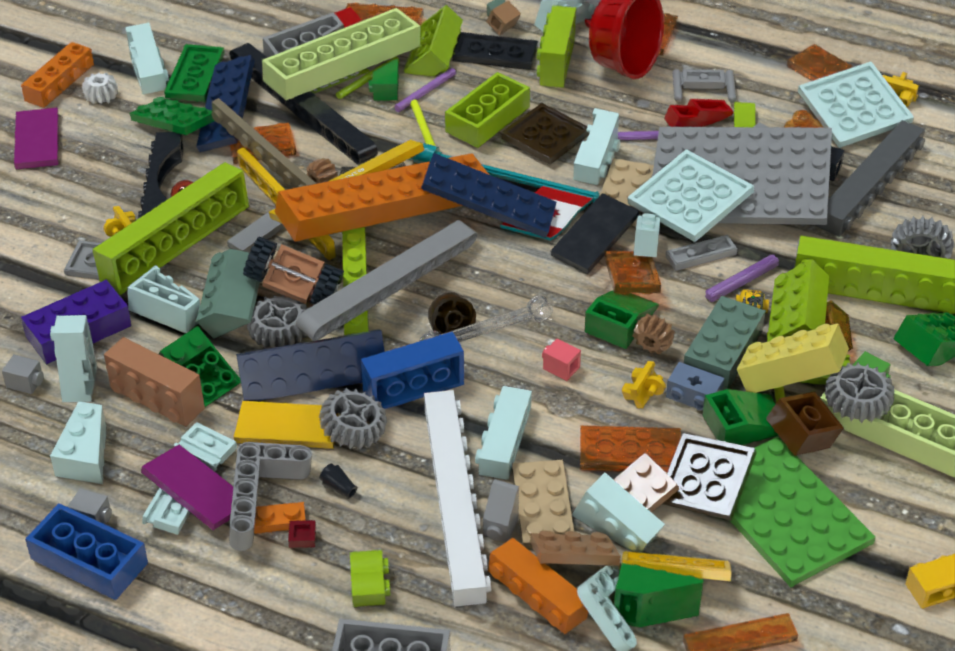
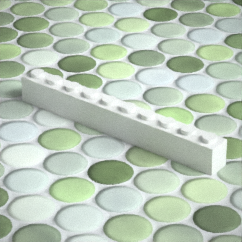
[424,390,491,607]

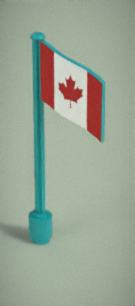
[409,142,600,241]

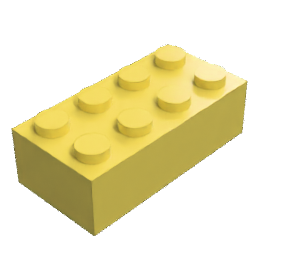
[737,323,849,393]

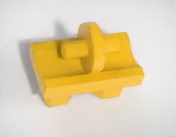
[883,72,919,107]
[103,206,136,237]
[622,361,666,409]

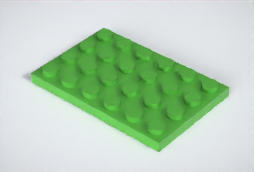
[730,436,876,588]

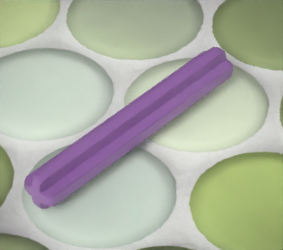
[705,255,779,302]

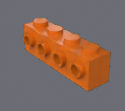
[21,42,94,108]
[488,538,589,634]

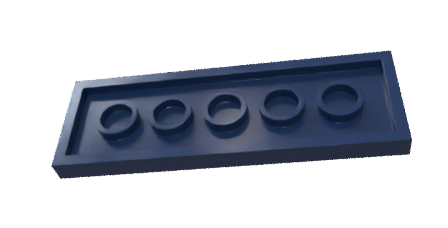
[196,55,255,153]
[421,153,557,238]
[236,329,385,402]

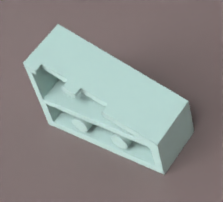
[534,0,596,31]
[125,23,169,94]
[573,108,620,185]
[128,266,200,333]
[50,315,98,402]
[50,401,106,484]
[572,473,665,552]

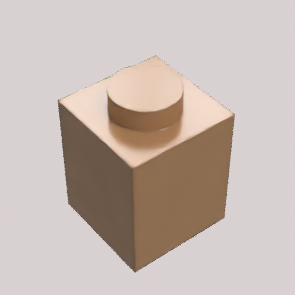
[486,0,521,35]

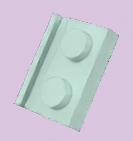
[174,422,237,472]
[142,488,190,535]

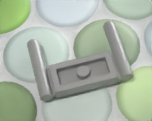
[672,69,736,102]

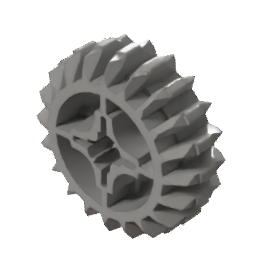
[890,216,954,259]
[247,295,308,348]
[825,362,895,423]
[319,388,387,450]

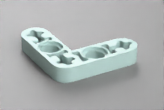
[577,565,637,651]

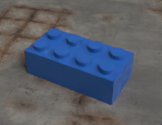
[361,332,464,409]
[25,503,148,600]

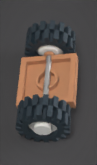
[243,236,344,304]

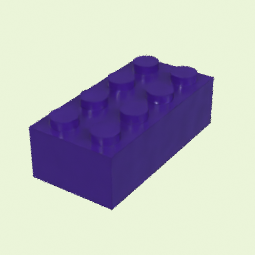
[21,280,132,365]

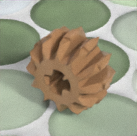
[306,158,338,184]
[633,314,675,354]

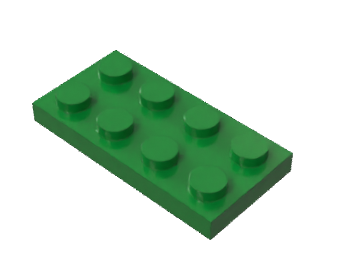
[164,44,225,102]
[130,97,214,135]

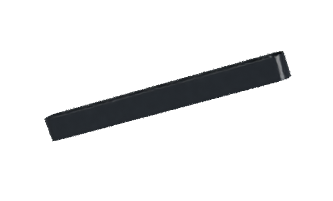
[229,43,378,165]

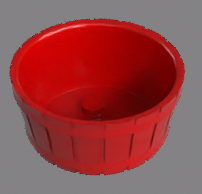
[589,0,664,79]

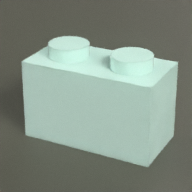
[634,213,660,257]

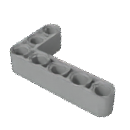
[229,442,312,551]

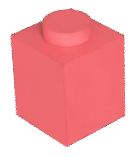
[542,339,581,381]

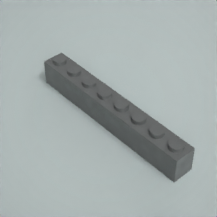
[816,120,925,237]

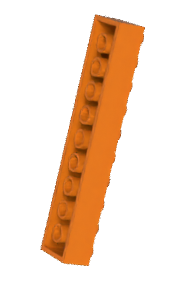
[274,153,489,242]

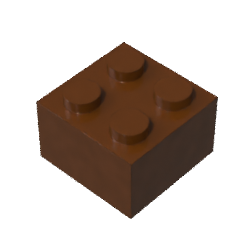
[766,392,844,456]

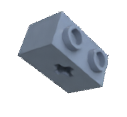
[666,362,724,411]

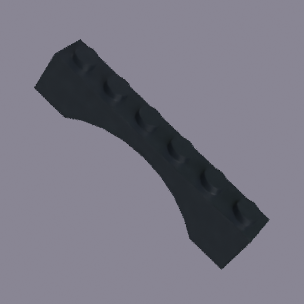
[138,132,184,219]

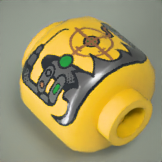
[736,289,769,313]

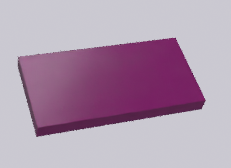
[14,107,59,169]
[141,444,234,530]

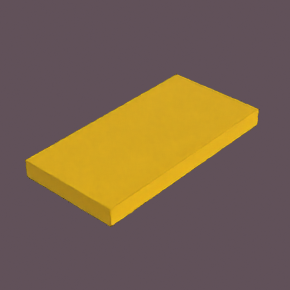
[234,401,340,449]
[621,551,732,581]

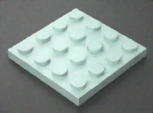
[798,62,914,148]
[627,149,754,242]

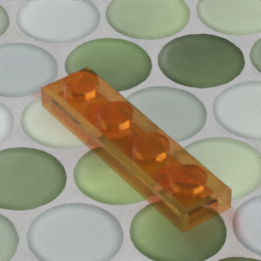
[683,613,798,651]

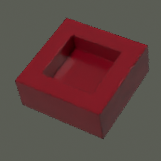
[288,520,316,548]

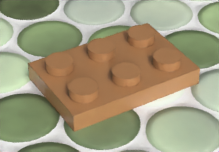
[530,530,621,566]

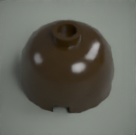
[428,292,476,340]

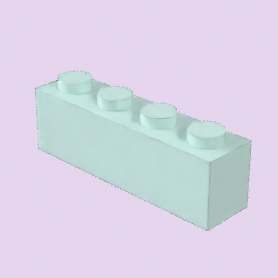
[475,386,532,480]

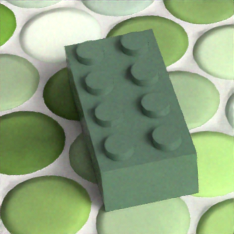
[684,296,766,390]

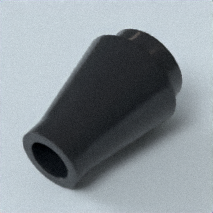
[319,463,358,499]

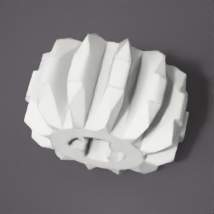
[82,72,118,104]

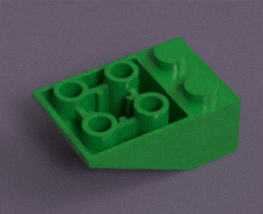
[584,288,659,349]
[893,312,955,366]
[159,326,241,407]
[702,389,778,445]
[614,563,704,628]

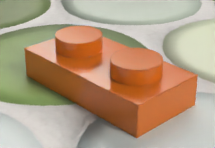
[254,502,306,534]

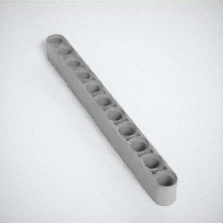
[295,220,478,341]

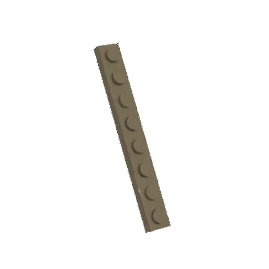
[211,98,316,188]

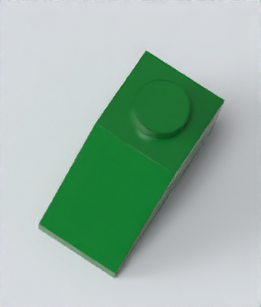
[369,59,399,101]

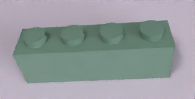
[196,249,260,339]

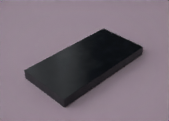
[452,32,538,70]
[551,193,639,274]

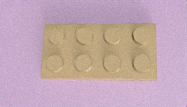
[600,158,654,227]
[512,460,574,549]

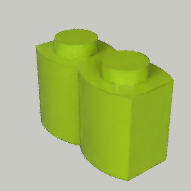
[350,550,390,607]

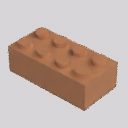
[104,337,205,427]

